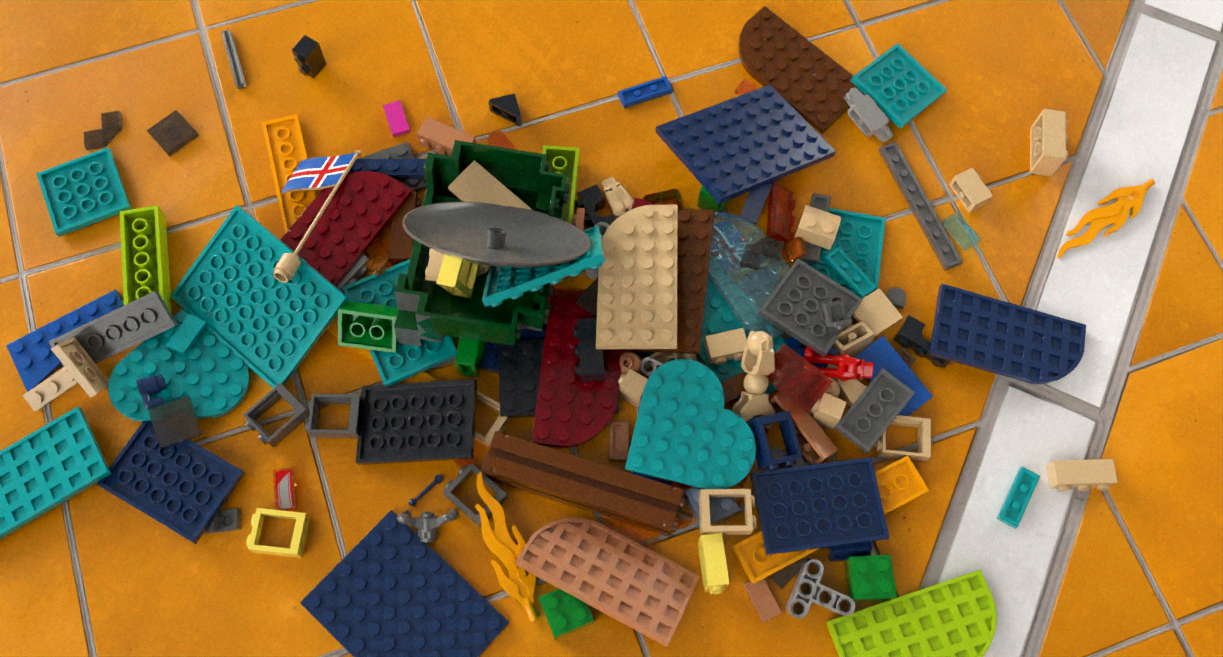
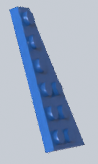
[6,289,124,392]

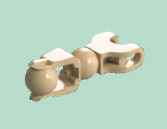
[731,331,775,431]

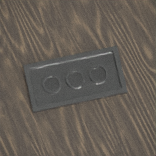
[834,368,915,453]

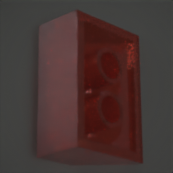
[765,181,796,249]

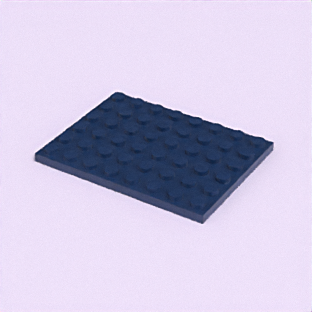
[655,85,836,204]
[300,510,510,657]

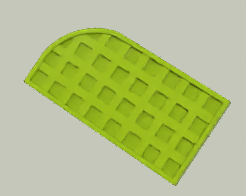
[826,569,997,657]

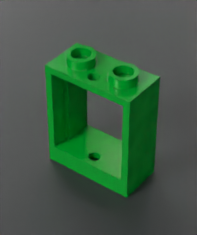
[455,338,486,378]

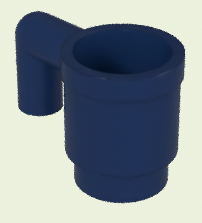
[136,374,167,409]

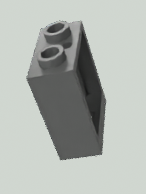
[243,383,310,447]
[305,394,362,438]
[443,463,508,528]

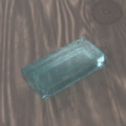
[941,212,981,251]

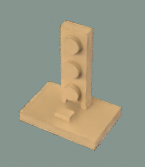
[22,337,109,411]

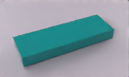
[824,247,877,299]
[996,466,1040,529]

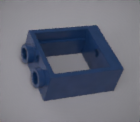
[746,411,803,470]

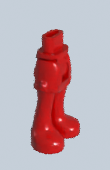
[803,346,874,383]

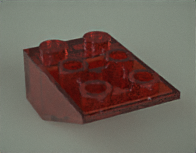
[766,343,833,413]

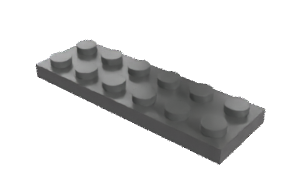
[49,290,177,367]

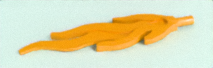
[1057,179,1155,259]
[475,472,538,622]

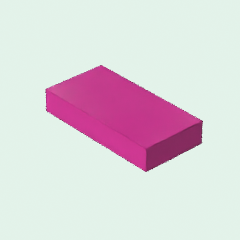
[383,100,411,137]

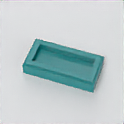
[167,314,208,356]

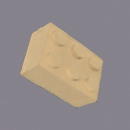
[1030,109,1068,176]

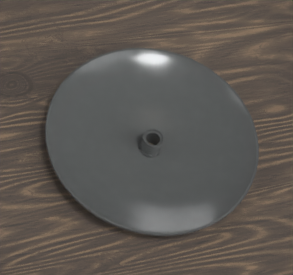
[402,202,590,268]

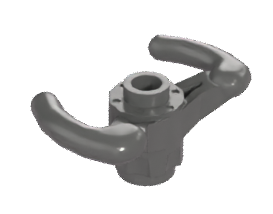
[397,508,459,542]

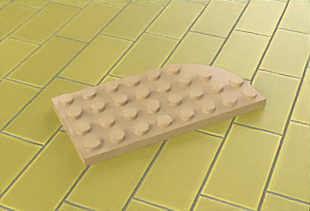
[596,205,678,349]

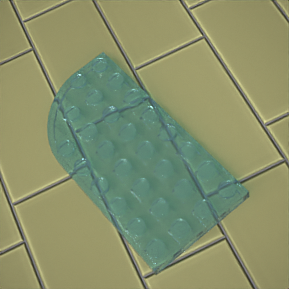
[708,213,790,340]

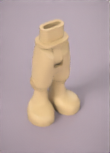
[601,177,634,218]

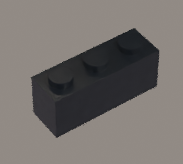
[574,318,605,382]

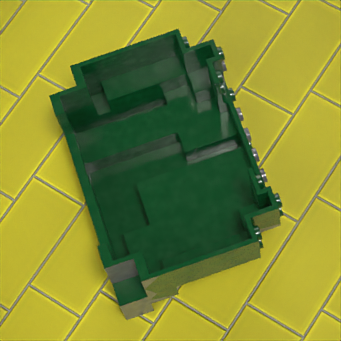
[394,140,570,347]

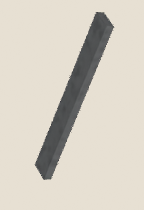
[878,142,963,271]

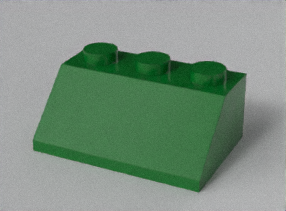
[338,301,399,353]

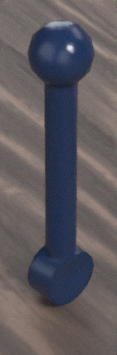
[409,475,443,507]

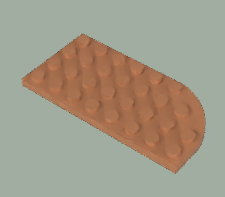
[515,518,700,647]

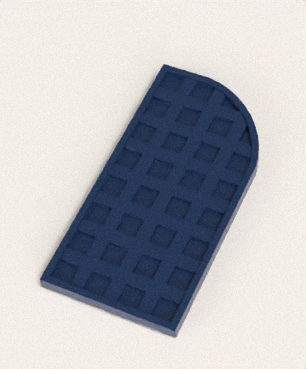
[929,284,1086,384]

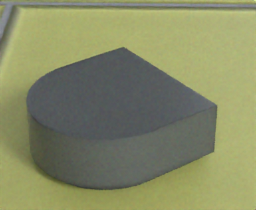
[886,287,906,309]

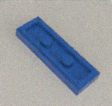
[617,76,673,109]

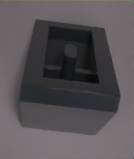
[489,93,522,126]

